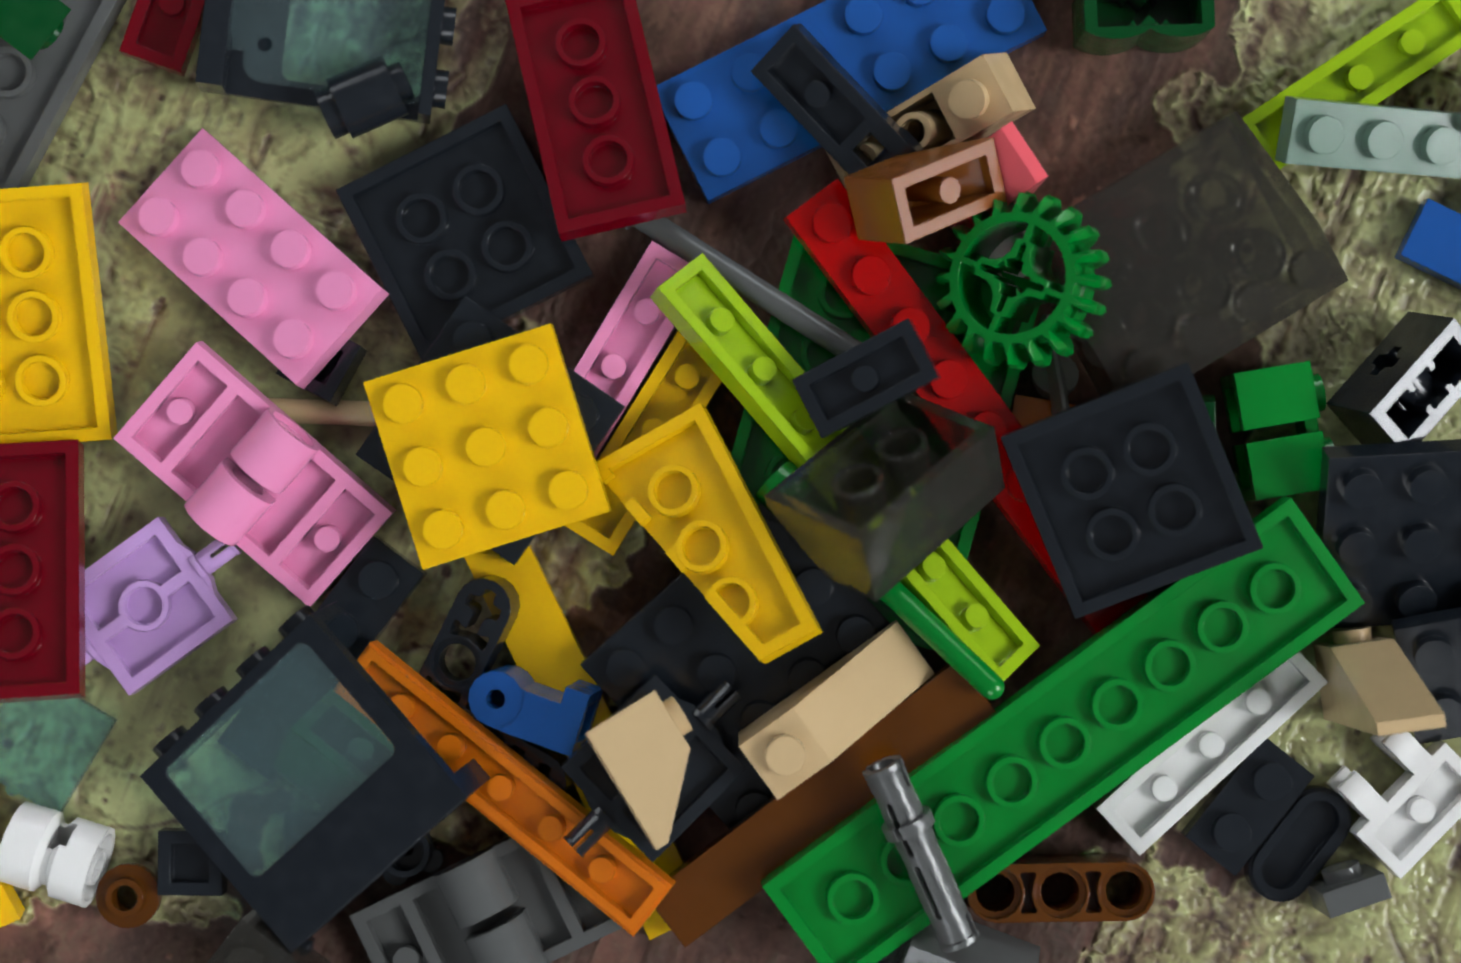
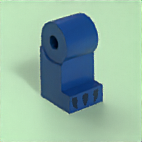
[468,665,603,756]

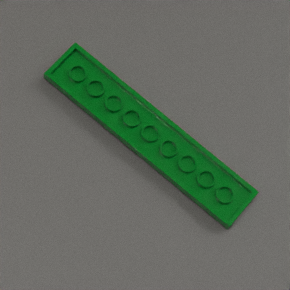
[760,496,1365,963]

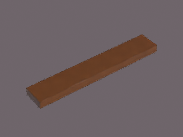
[655,663,996,948]

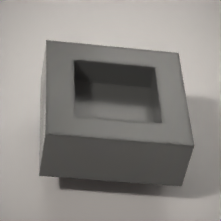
[1307,859,1392,918]

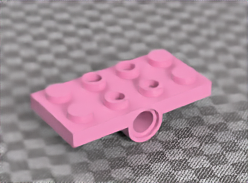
[113,341,396,607]

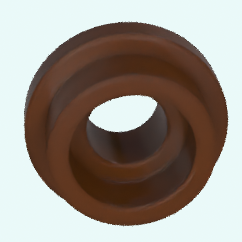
[96,863,162,928]

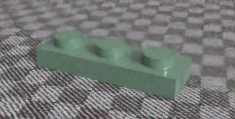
[1275,96,1461,179]

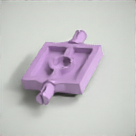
[85,517,242,696]

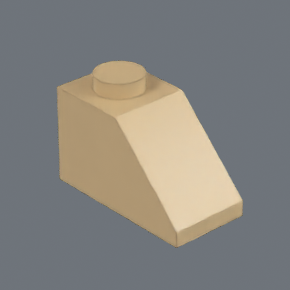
[584,690,693,850]

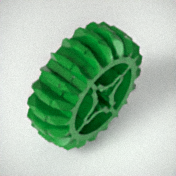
[933,191,1113,370]

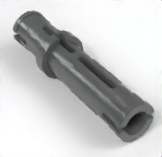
[862,755,980,953]

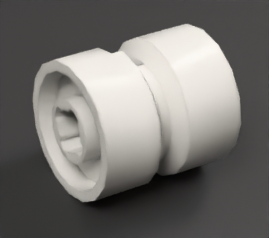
[0,801,116,908]

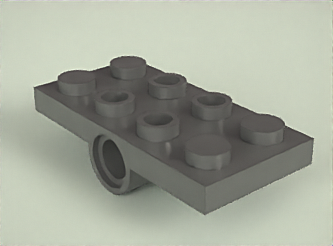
[349,802,622,963]

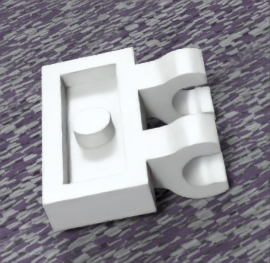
[1326,732,1461,879]

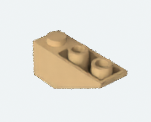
[825,52,1036,189]

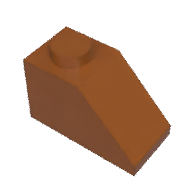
[844,138,1007,244]

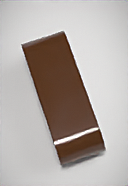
[965,853,1155,923]

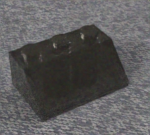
[764,394,1005,602]

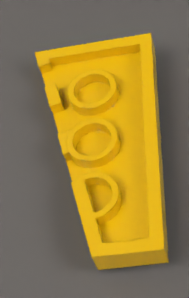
[596,403,823,664]

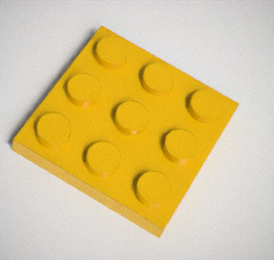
[363,323,611,570]

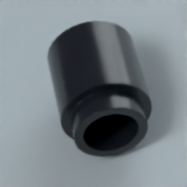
[314,55,415,139]

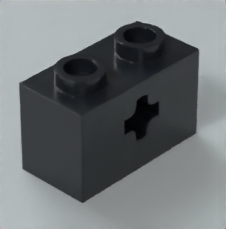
[1326,311,1461,445]

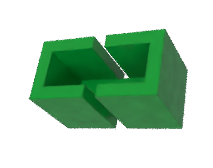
[1220,361,1334,502]

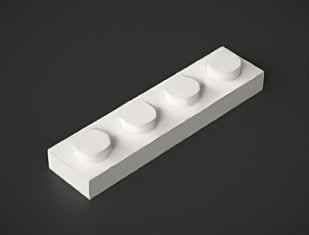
[1092,651,1328,856]

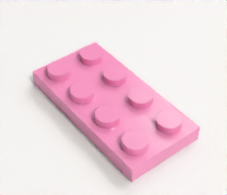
[118,128,389,389]

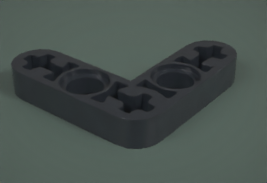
[419,575,574,793]

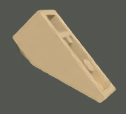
[738,620,935,800]
[1313,626,1446,736]

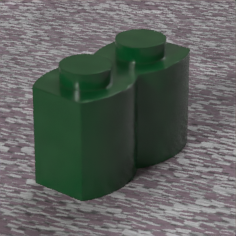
[1072,0,1215,56]

